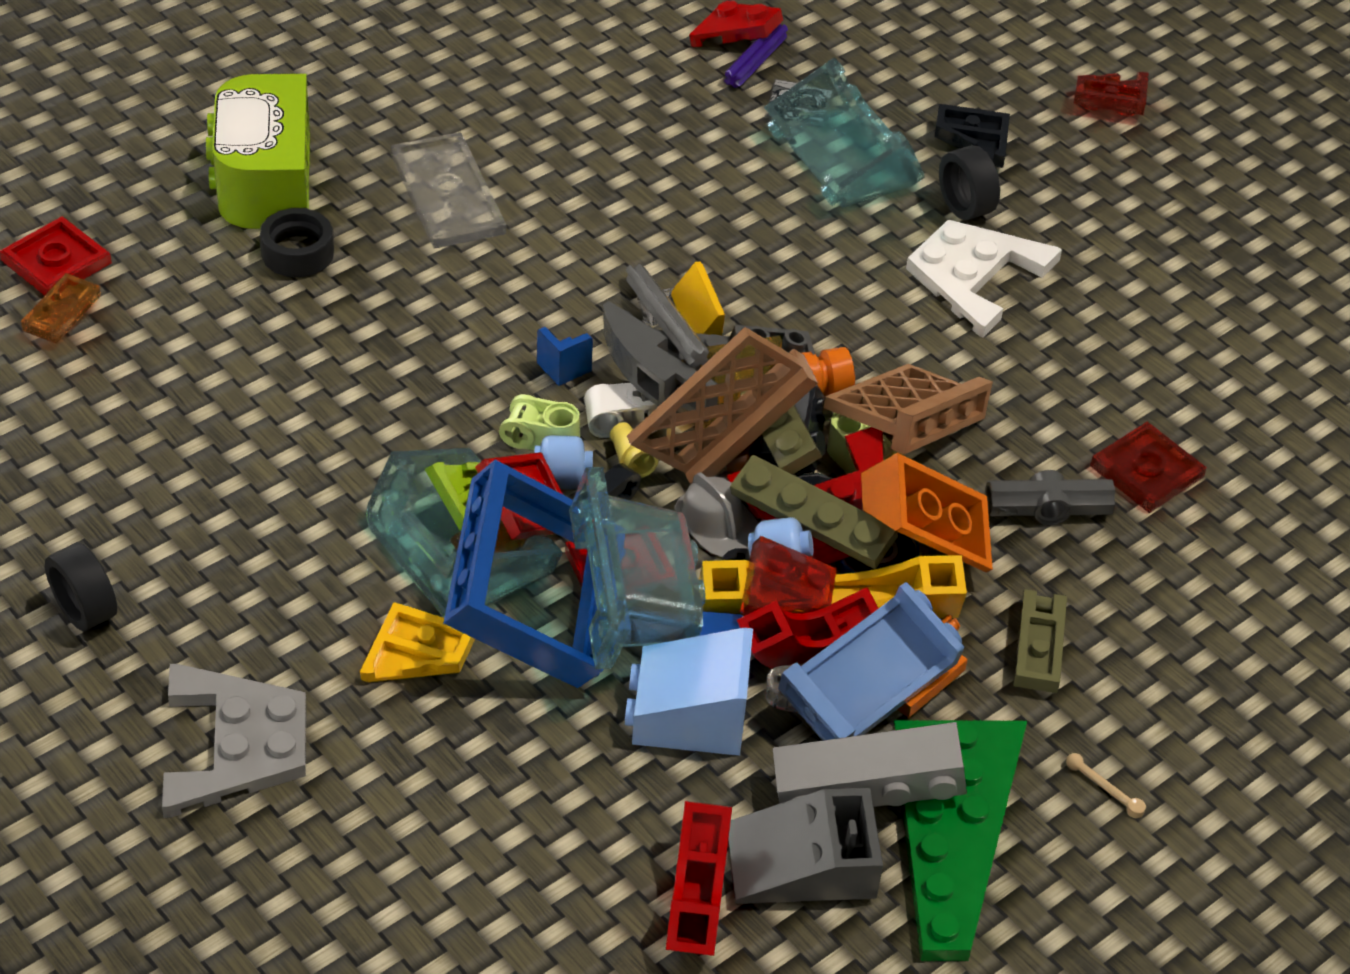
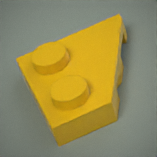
[360,602,475,682]

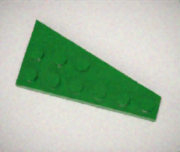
[892,720,1027,961]

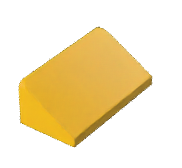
[671,261,725,336]

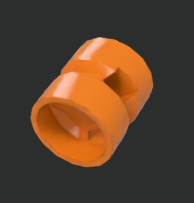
[802,347,855,396]

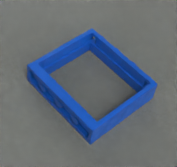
[443,460,624,688]

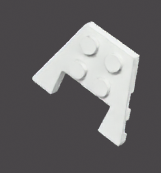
[906,220,1062,338]

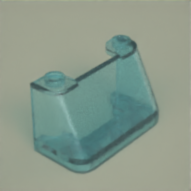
[764,57,925,208]
[366,448,563,617]

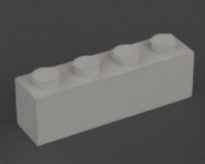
[773,722,967,807]

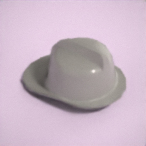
[674,472,759,558]

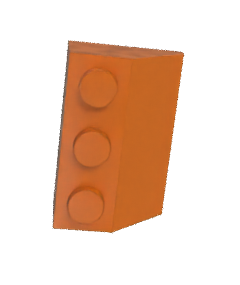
[861,453,993,573]

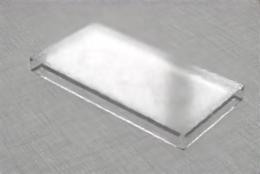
[391,132,506,249]

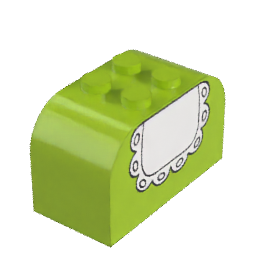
[206,74,310,229]

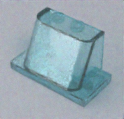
[569,467,705,669]

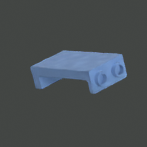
[778,582,964,741]

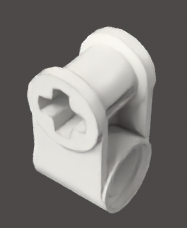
[584,383,658,438]

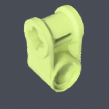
[499,394,580,450]

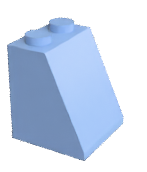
[625,628,753,756]

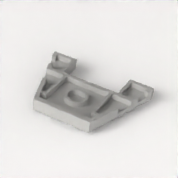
[162,664,307,818]

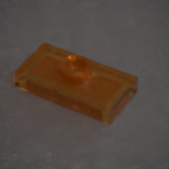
[21,273,101,344]

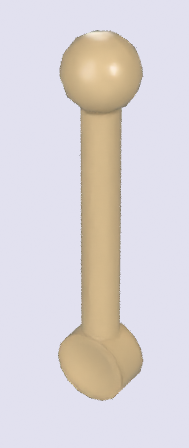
[1066,753,1146,818]

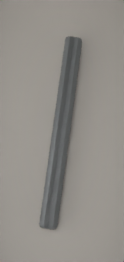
[625,264,709,369]

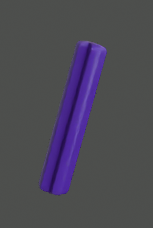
[724,24,788,88]

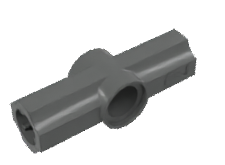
[985,470,1115,525]

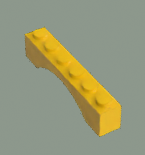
[698,555,967,618]

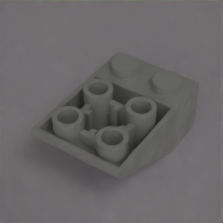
[728,787,883,904]

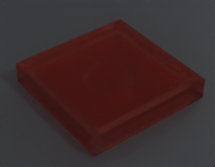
[1090,421,1207,513]

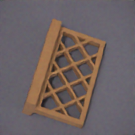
[627,327,818,484]
[823,364,993,455]

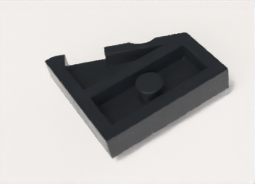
[934,104,1010,168]

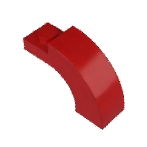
[737,587,879,671]
[665,801,732,956]

